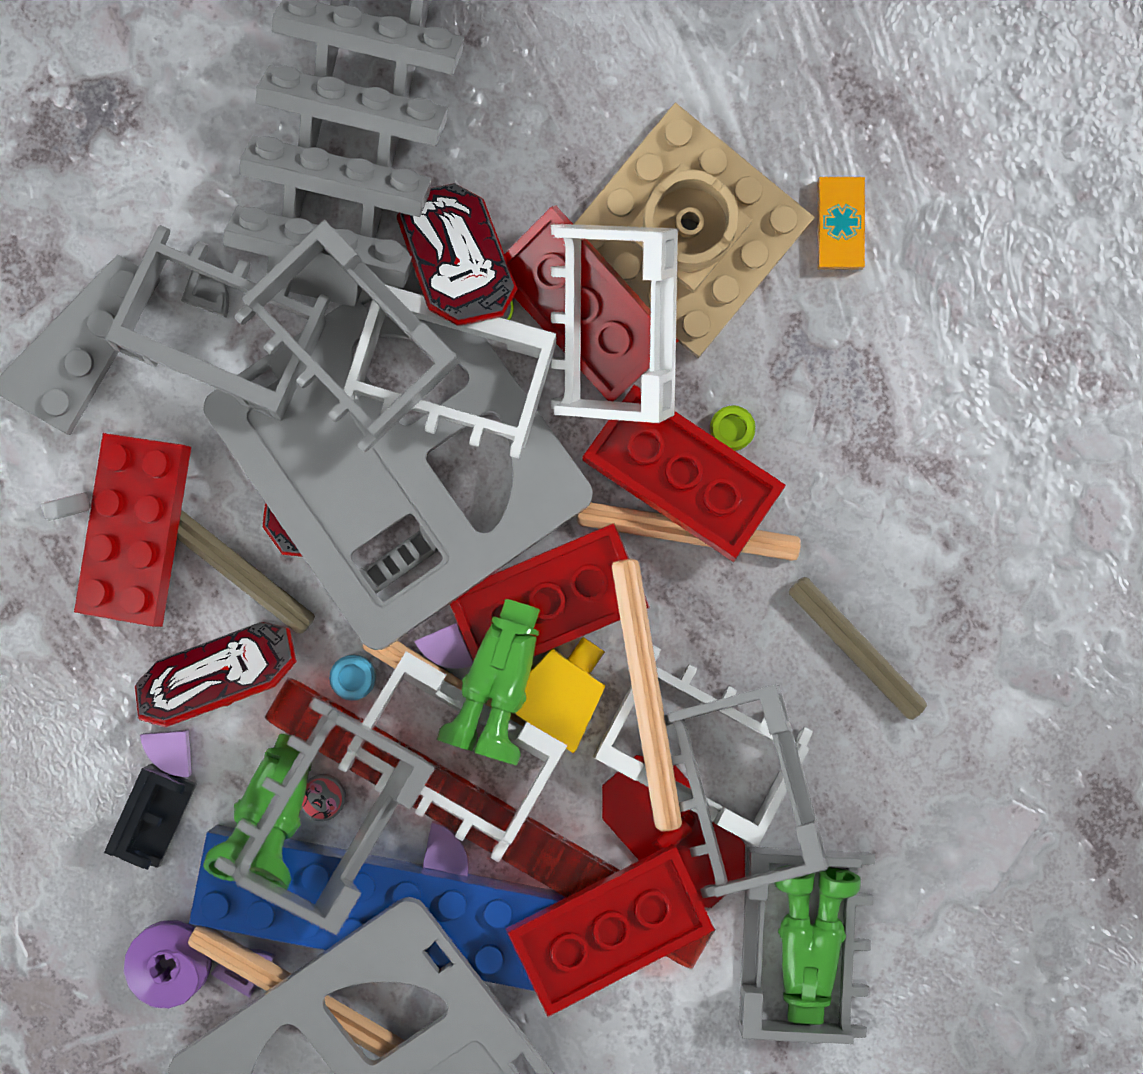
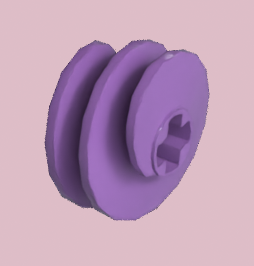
[124,920,212,1009]

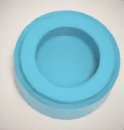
[329,654,376,701]

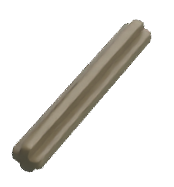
[177,510,315,634]
[789,577,927,720]

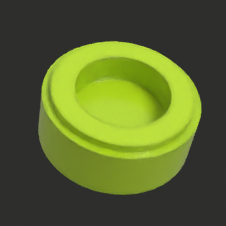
[709,405,756,451]

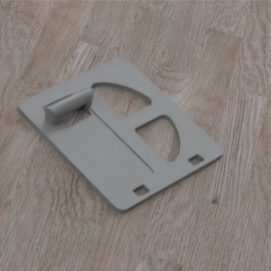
[203,265,593,650]
[168,897,554,1074]

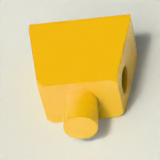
[515,637,605,754]

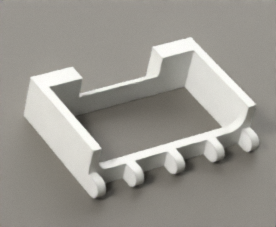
[551,224,678,423]
[344,285,556,459]
[593,645,813,847]
[338,652,567,862]

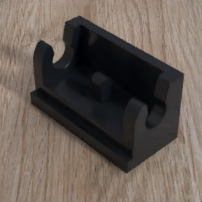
[104,764,197,870]

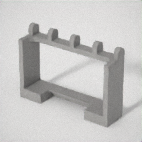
[235,219,460,453]
[105,225,330,421]
[664,684,829,898]
[214,697,435,935]
[739,847,875,1044]

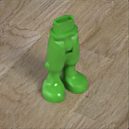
[436,599,540,766]
[203,734,312,890]
[774,865,861,1025]

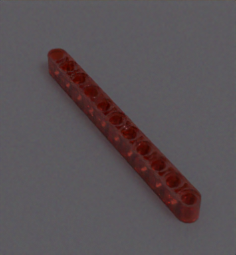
[264,677,716,969]

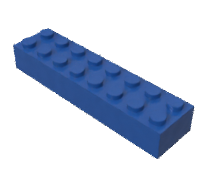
[189,825,571,991]

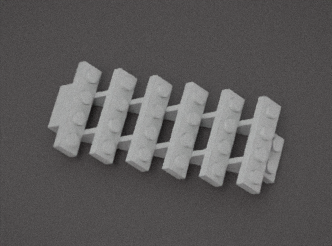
[223,0,471,307]

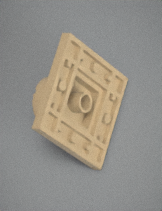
[574,102,815,358]

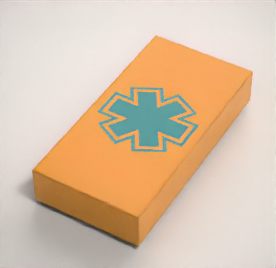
[817,177,865,270]

